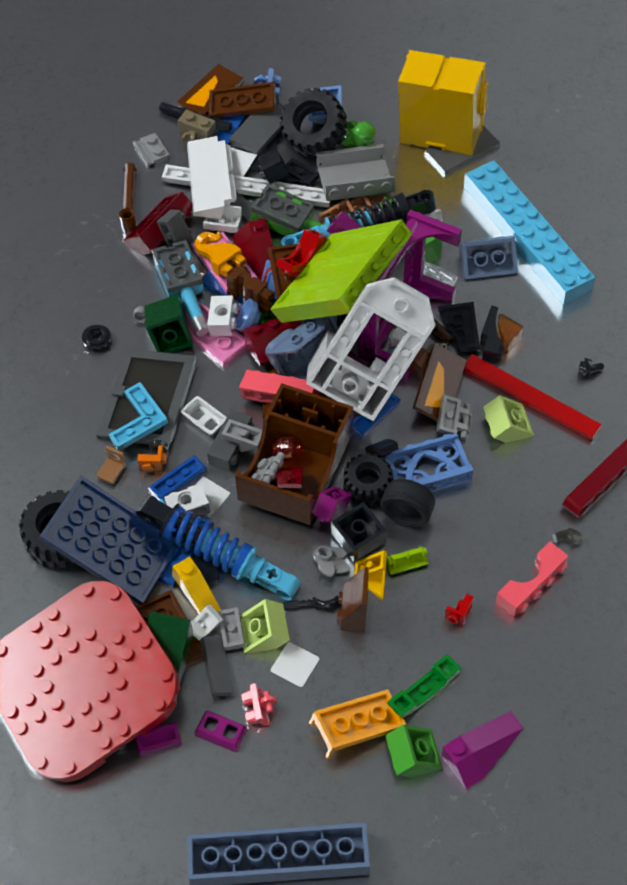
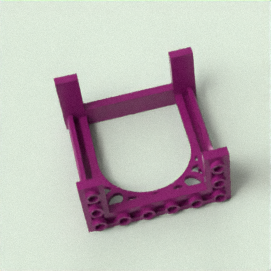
[358,210,462,378]

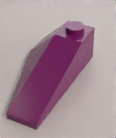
[441,711,524,790]

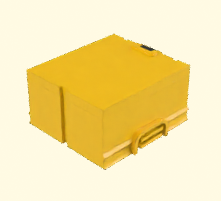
[398,50,488,156]

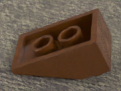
[337,567,369,632]

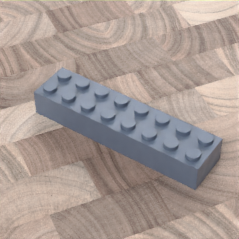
[188,823,370,885]

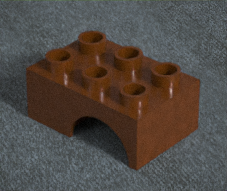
[235,383,354,525]

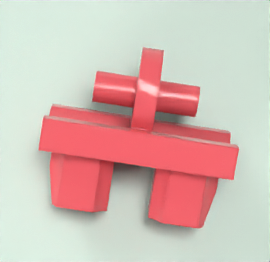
[241,683,278,726]

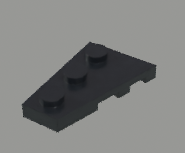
[438,301,480,352]

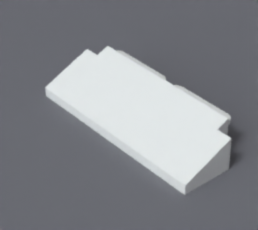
[187,136,236,219]

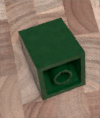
[144,294,194,353]
[147,611,194,682]

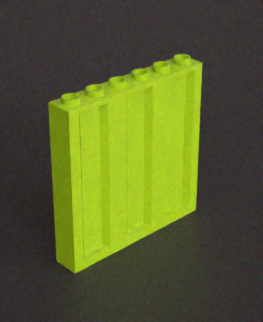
[270,220,412,323]

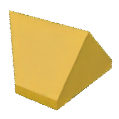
[354,550,387,600]

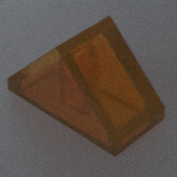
[497,314,524,354]

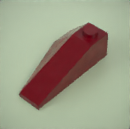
[232,218,273,280]

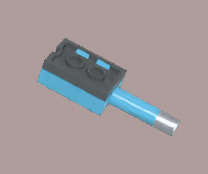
[152,240,209,336]

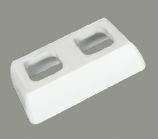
[181,396,227,436]

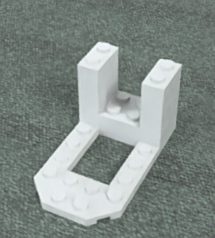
[306,277,435,421]

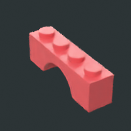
[496,541,569,617]

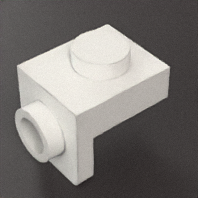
[191,605,223,640]

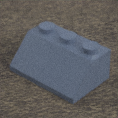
[459,235,518,279]

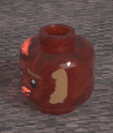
[273,437,303,463]

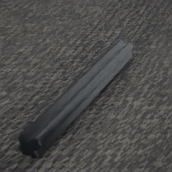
[159,102,233,132]

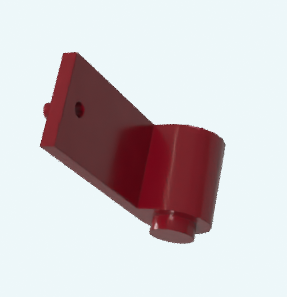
[275,467,303,488]

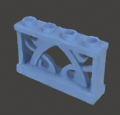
[384,433,474,492]

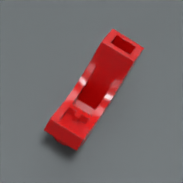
[275,229,327,278]

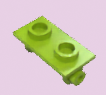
[387,546,429,575]

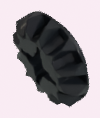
[82,325,111,350]

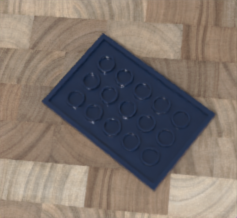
[38,475,178,605]

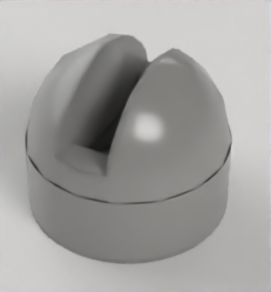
[133,306,145,322]

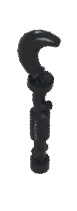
[282,595,339,609]

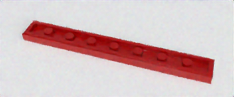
[463,354,602,441]

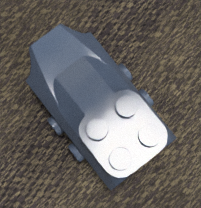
[265,315,339,379]

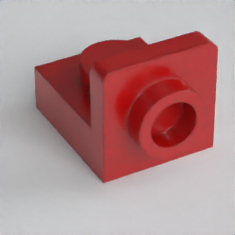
[445,594,474,626]

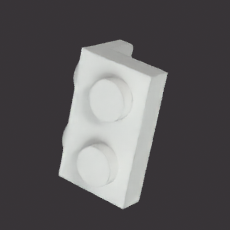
[203,205,242,233]

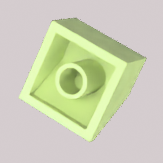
[483,395,534,443]
[239,599,290,654]

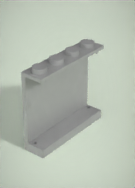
[316,144,395,201]

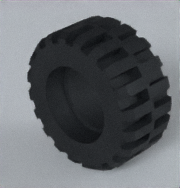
[280,88,348,157]
[19,490,76,568]

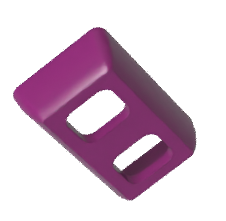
[195,710,248,752]

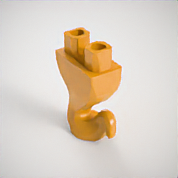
[194,231,246,277]

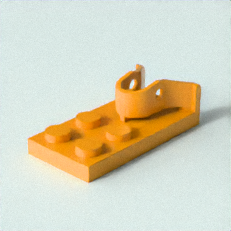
[309,689,407,759]

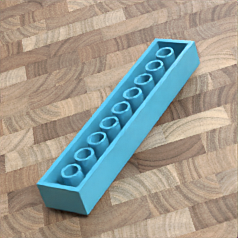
[464,160,595,305]

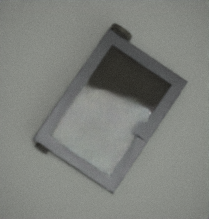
[96,349,196,454]

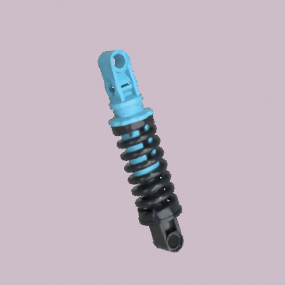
[281,190,436,246]

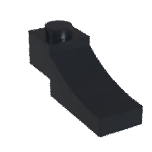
[480,305,504,364]

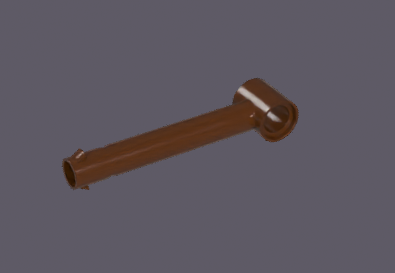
[119,163,137,231]

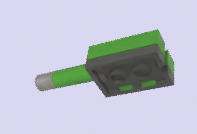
[251,183,323,236]

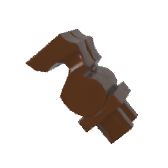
[227,266,274,314]

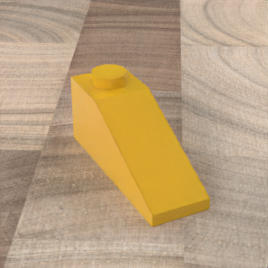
[172,556,221,614]

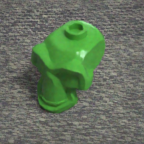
[342,120,376,148]

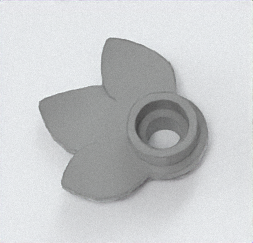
[313,546,350,577]

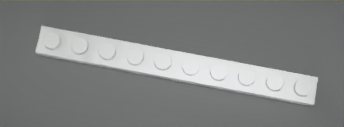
[162,164,332,208]

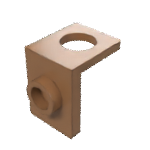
[96,446,126,485]

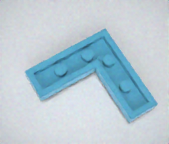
[108,382,168,451]

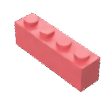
[239,370,320,403]

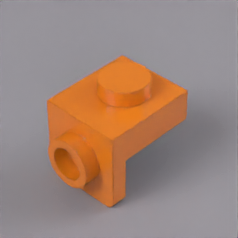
[137,446,167,472]

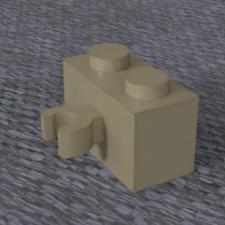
[178,110,216,142]

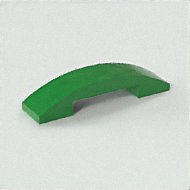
[387,654,462,718]

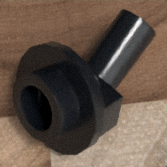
[579,358,604,376]

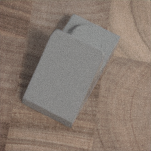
[221,419,262,452]

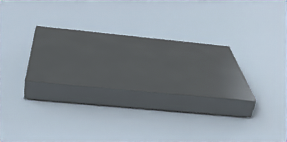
[229,102,284,156]
[425,126,500,175]

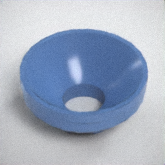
[236,299,261,331]

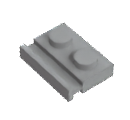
[133,133,170,168]

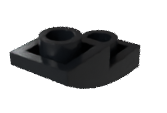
[365,439,399,457]

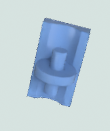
[254,68,281,99]

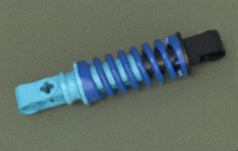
[136,495,301,601]

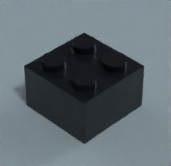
[331,502,387,562]

